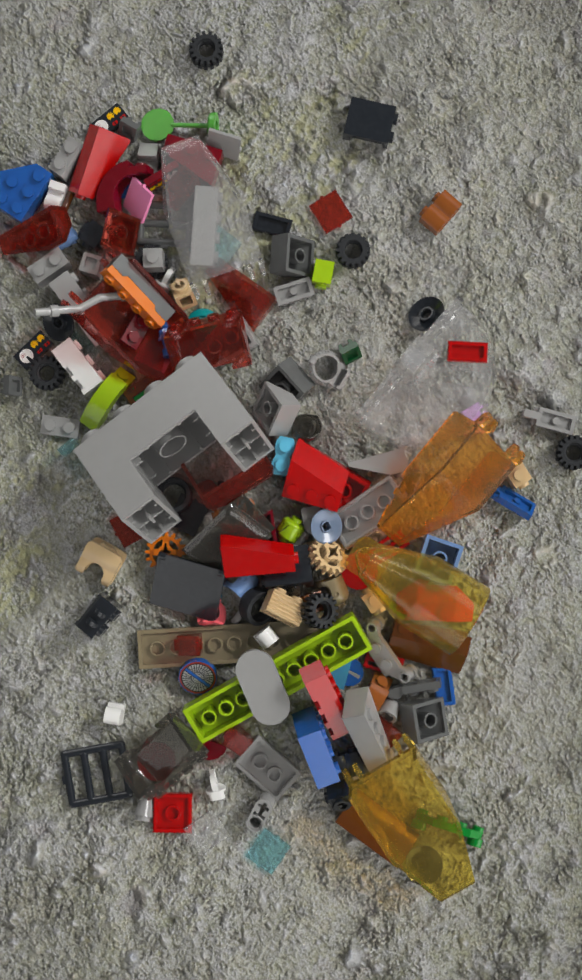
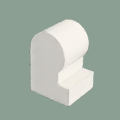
[43,179,69,213]
[253,624,279,650]
[103,701,126,726]

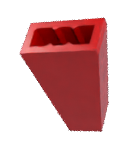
[68,124,130,201]
[220,534,299,578]

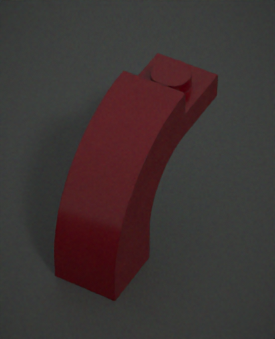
[96,160,154,217]

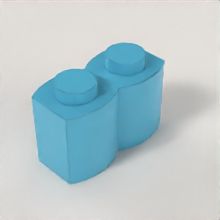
[270,436,295,477]

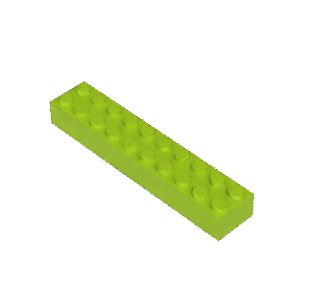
[182,611,372,744]

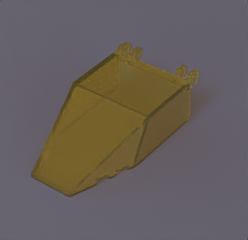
[342,733,475,902]

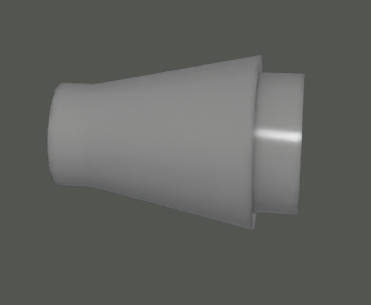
[134,792,153,822]

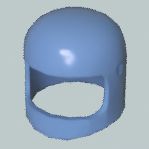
[223,575,259,598]

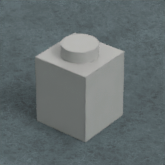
[143,248,165,273]

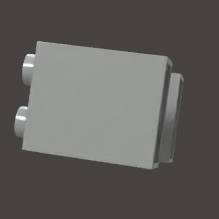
[73,352,275,544]

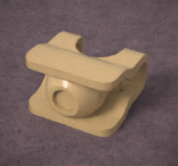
[75,537,127,587]

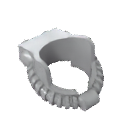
[307,350,351,390]

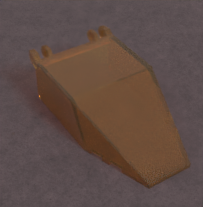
[377,411,526,546]

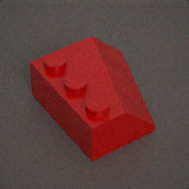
[281,438,350,512]

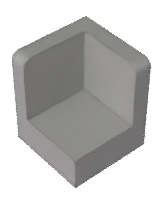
[79,252,106,280]

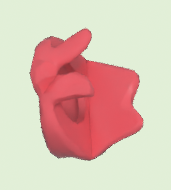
[197,600,226,626]

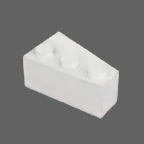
[51,337,107,398]

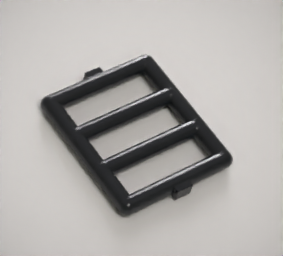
[60,740,133,808]

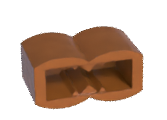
[419,190,462,236]

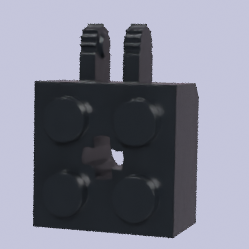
[74,592,122,639]

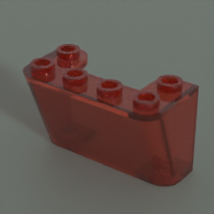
[164,308,253,372]

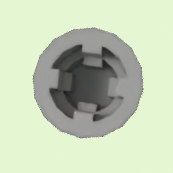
[378,698,399,724]

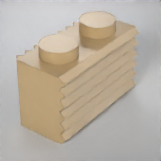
[260,587,304,628]

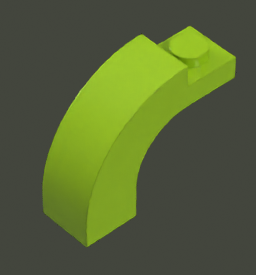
[80,366,136,430]

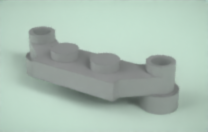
[366,615,418,683]

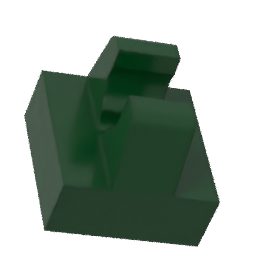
[338,339,362,365]

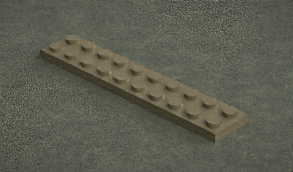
[137,619,319,669]

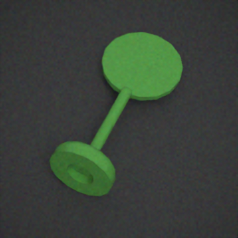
[141,108,219,142]

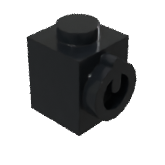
[78,219,110,253]
[324,778,356,811]

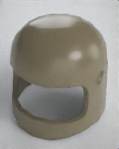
[315,574,349,606]

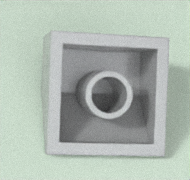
[252,381,301,436]

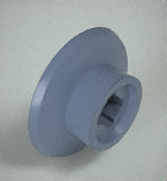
[311,509,342,544]

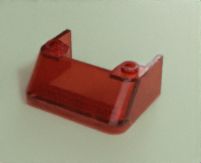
[181,456,274,511]

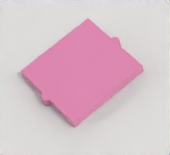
[123,177,154,224]

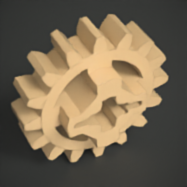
[308,539,349,577]

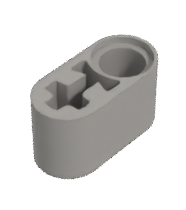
[246,792,275,832]

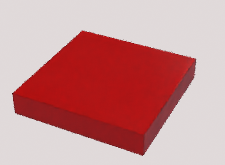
[153,792,193,833]

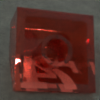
[100,207,141,257]

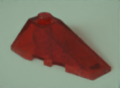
[0,205,72,255]

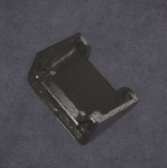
[182,494,275,569]

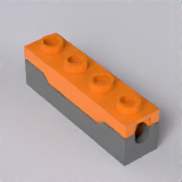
[100,254,175,330]

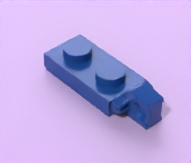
[483,481,536,521]

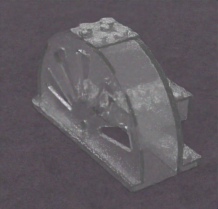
[352,295,496,451]

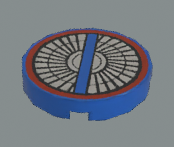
[178,658,217,695]

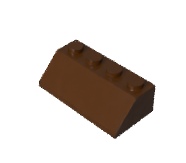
[388,616,472,674]

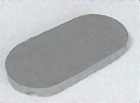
[235,649,290,725]

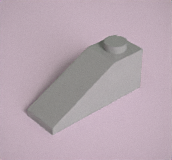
[347,448,409,478]

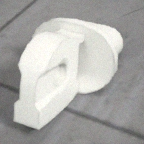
[154,266,176,297]
[205,769,226,801]

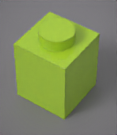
[312,259,335,290]

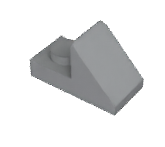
[137,143,160,181]

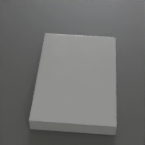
[233,734,302,802]

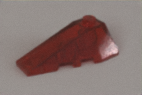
[205,258,277,332]

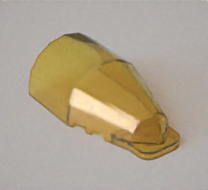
[345,537,491,655]

